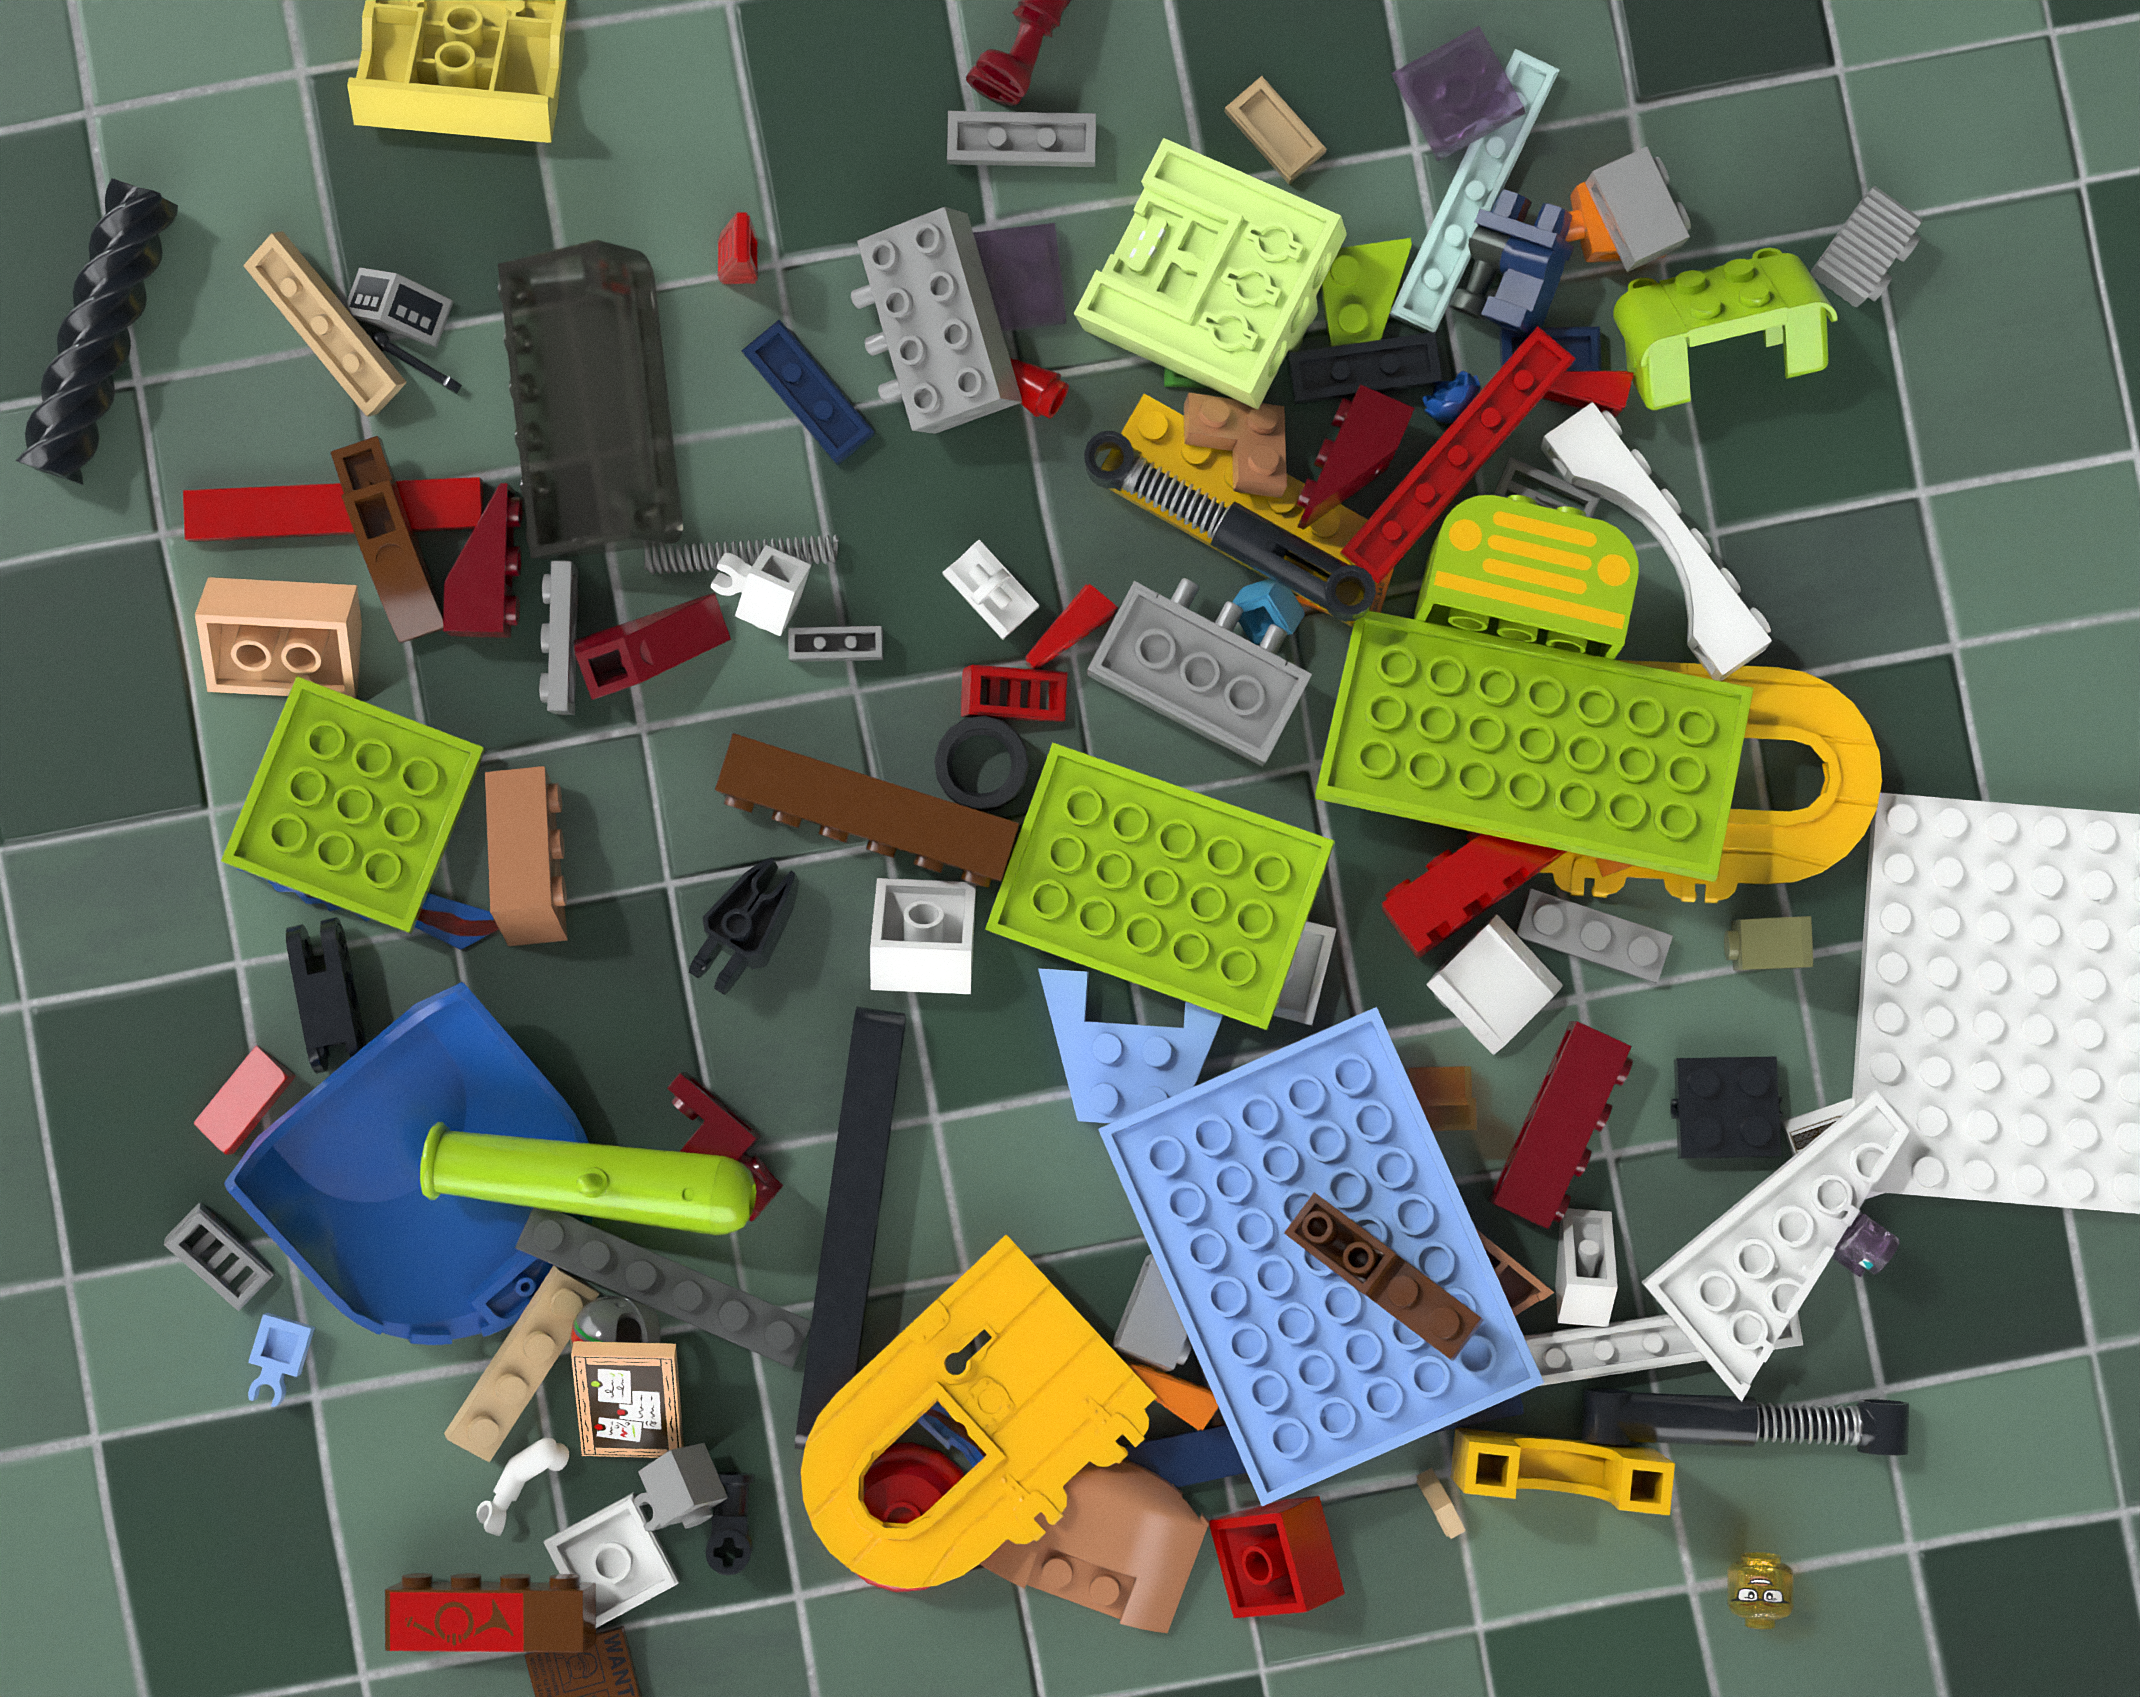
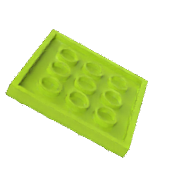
[221,676,485,934]

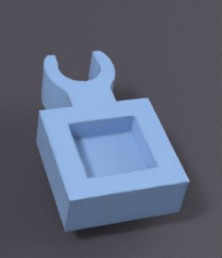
[248,1313,315,1407]

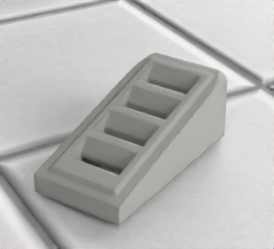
[164,1202,274,1311]

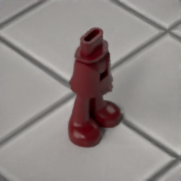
[966,0,1071,106]

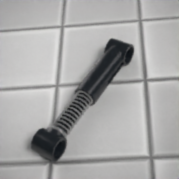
[1084,431,1376,622]
[1582,1388,1909,1456]

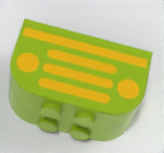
[1414,495,1639,660]

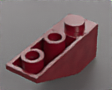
[1295,384,1415,530]
[443,483,523,638]
[573,592,731,700]

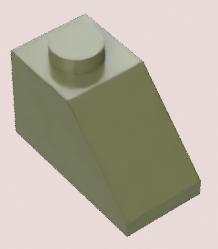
[1724,916,1813,970]

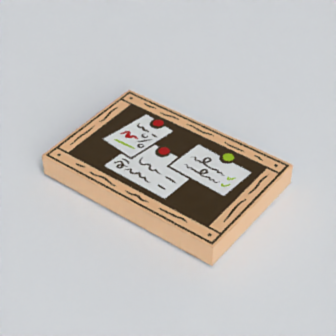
[571,1341,684,1458]

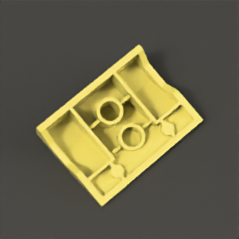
[347,0,568,143]

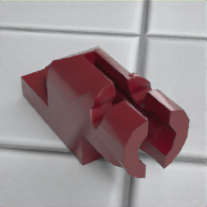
[667,1072,784,1222]

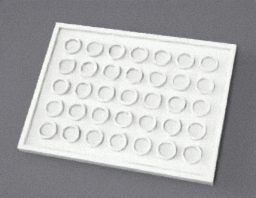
[1852,793,2140,1214]

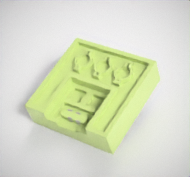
[1074,138,1347,409]

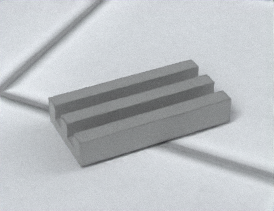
[1493,457,1601,518]

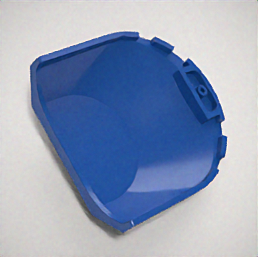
[224,982,593,1345]

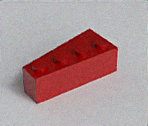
[1382,832,1568,959]

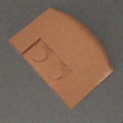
[980,1459,1209,1633]

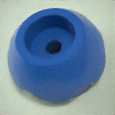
[1423,371,1481,424]

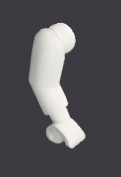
[476,1438,569,1536]

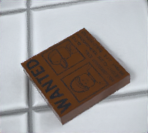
[524,1626,642,1697]

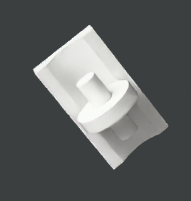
[942,540,1039,640]

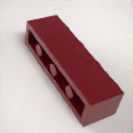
[1488,1021,1633,1229]

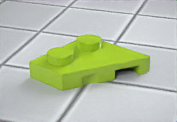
[1320,238,1412,347]

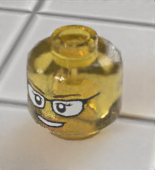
[1727,1552,1794,1629]

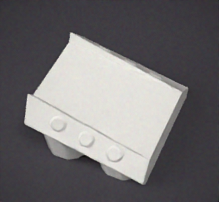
[1426,914,1563,1055]

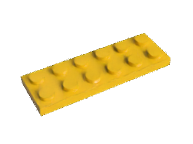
[1101,393,1376,627]

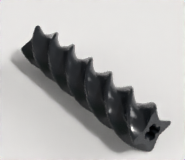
[16,178,178,485]

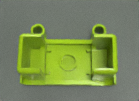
[1613,248,1837,410]

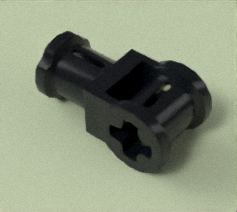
[705,1472,755,1576]

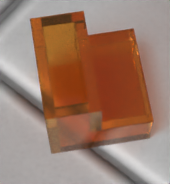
[1405,1066,1477,1131]

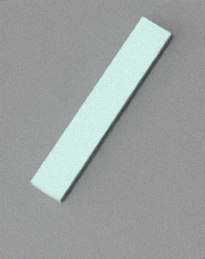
[1389,49,1560,333]

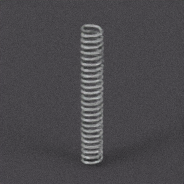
[644,534,839,575]

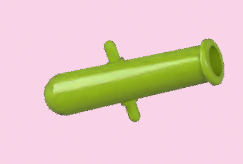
[420,1122,756,1235]

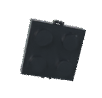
[1670,1056,1783,1159]

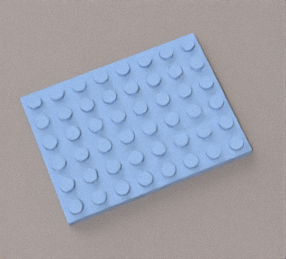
[1098,1007,1544,1506]

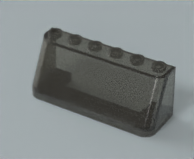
[498,240,683,560]

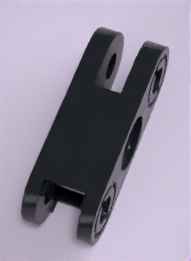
[286,917,366,1074]

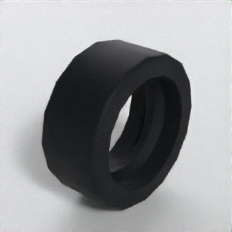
[934,716,1029,812]

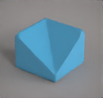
[1232,578,1305,645]

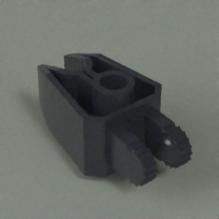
[689,857,799,995]

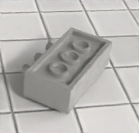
[851,207,1022,434]
[1087,578,1312,767]

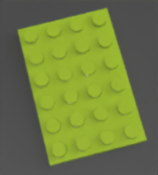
[985,742,1335,1031]

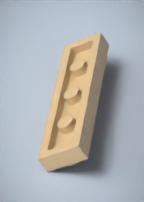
[243,231,407,417]
[444,1265,600,1462]

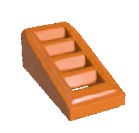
[1123,1360,1219,1430]

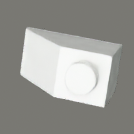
[1555,1208,1618,1327]

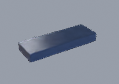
[741,320,875,466]

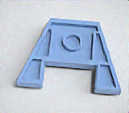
[1038,968,1224,1123]

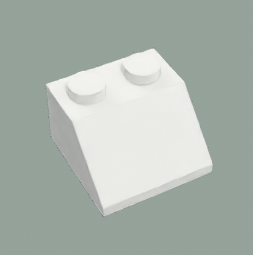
[870,878,976,994]

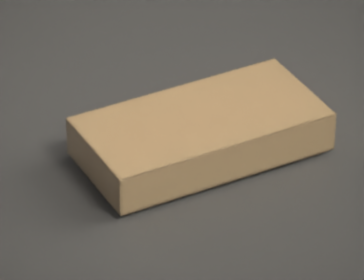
[1224,76,1327,185]

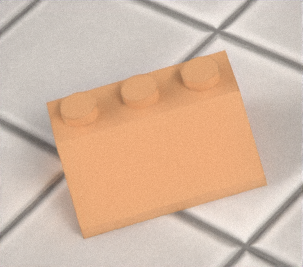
[195,577,362,698]

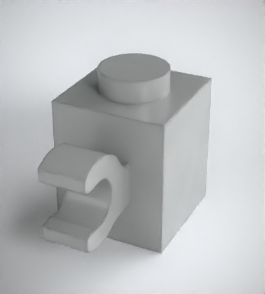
[633,1443,728,1531]

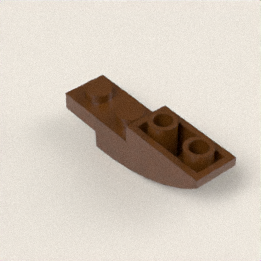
[330,436,444,644]
[1284,1192,1484,1361]

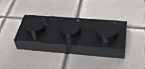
[1287,332,1442,405]

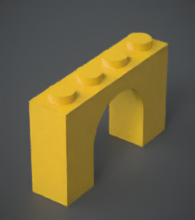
[1450,1428,1675,1515]

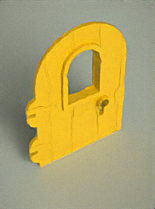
[1539,660,1882,904]
[801,1234,1157,1589]

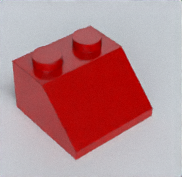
[1209,1496,1345,1618]

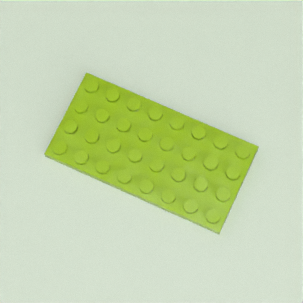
[1315,611,1754,882]

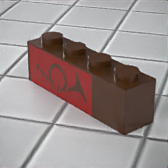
[385,1573,596,1653]

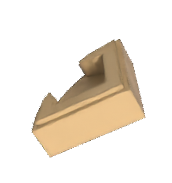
[1416,1468,1466,1539]

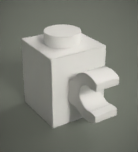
[711,545,811,636]

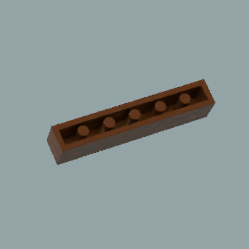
[715,733,1020,888]

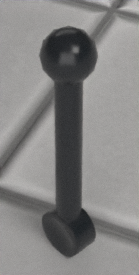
[371,332,462,394]

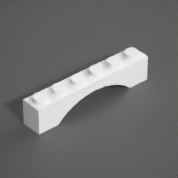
[1541,402,1772,681]

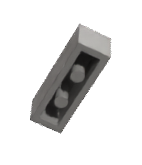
[788,626,884,662]

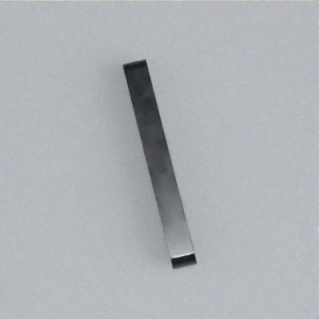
[795,1006,906,1450]

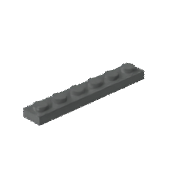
[515,1208,811,1368]

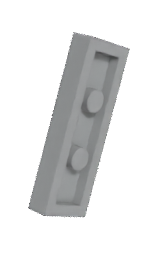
[947,111,1096,167]
[539,561,579,715]
[1515,889,1673,983]

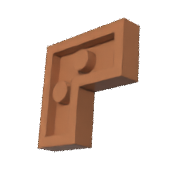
[1184,393,1287,498]

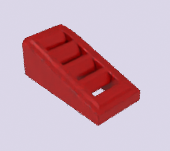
[718,212,758,284]
[1542,371,1634,418]
[1025,584,1119,669]
[961,665,1067,722]

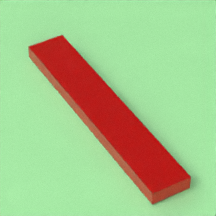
[1340,326,1576,586]
[183,477,484,542]

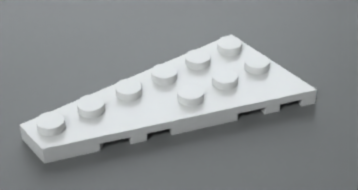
[1642,1090,1910,1402]

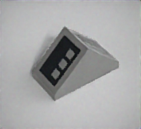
[345,267,454,348]

